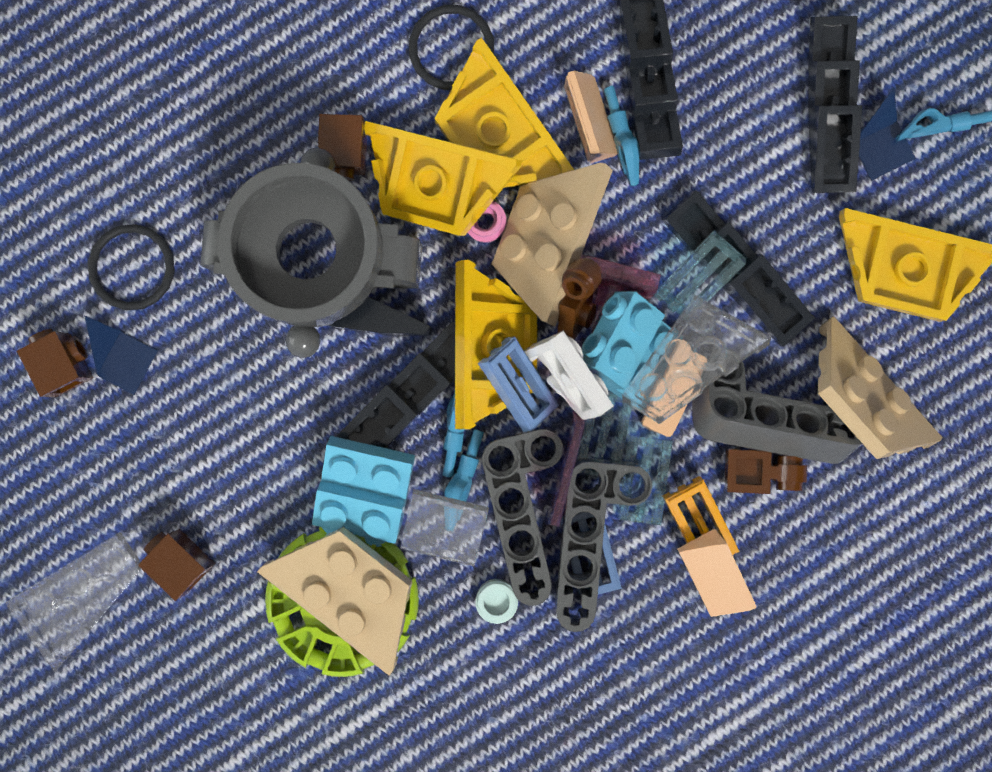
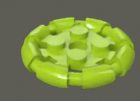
[265,527,419,677]

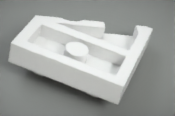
[524,331,614,420]

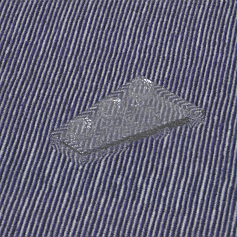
[622,295,771,424]
[5,531,141,672]

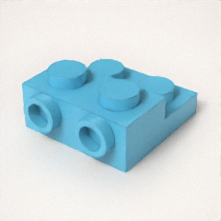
[582,291,683,411]
[312,436,415,547]

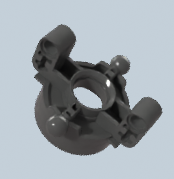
[200,147,423,358]

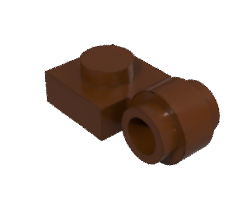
[557,258,602,340]
[724,449,807,494]

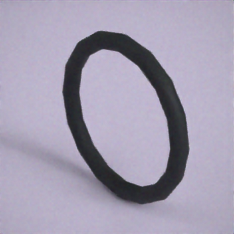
[409,5,494,90]
[88,224,175,311]

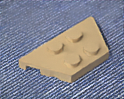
[492,163,613,326]
[818,316,943,459]
[258,527,412,675]

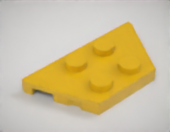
[434,37,574,188]
[364,121,522,236]
[839,208,992,322]
[455,260,537,429]

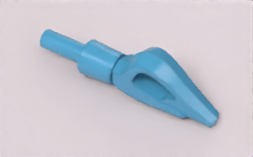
[604,86,639,186]
[896,108,992,142]
[442,393,465,477]
[445,429,484,527]

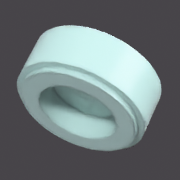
[476,579,518,624]

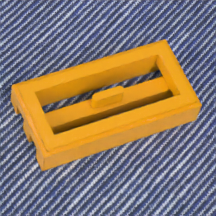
[662,476,739,555]

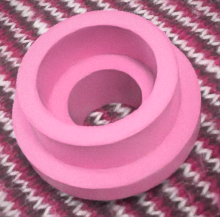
[468,201,507,243]

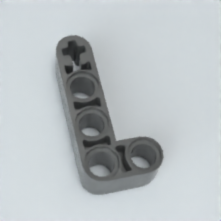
[692,350,863,464]
[482,429,563,606]
[555,458,653,632]

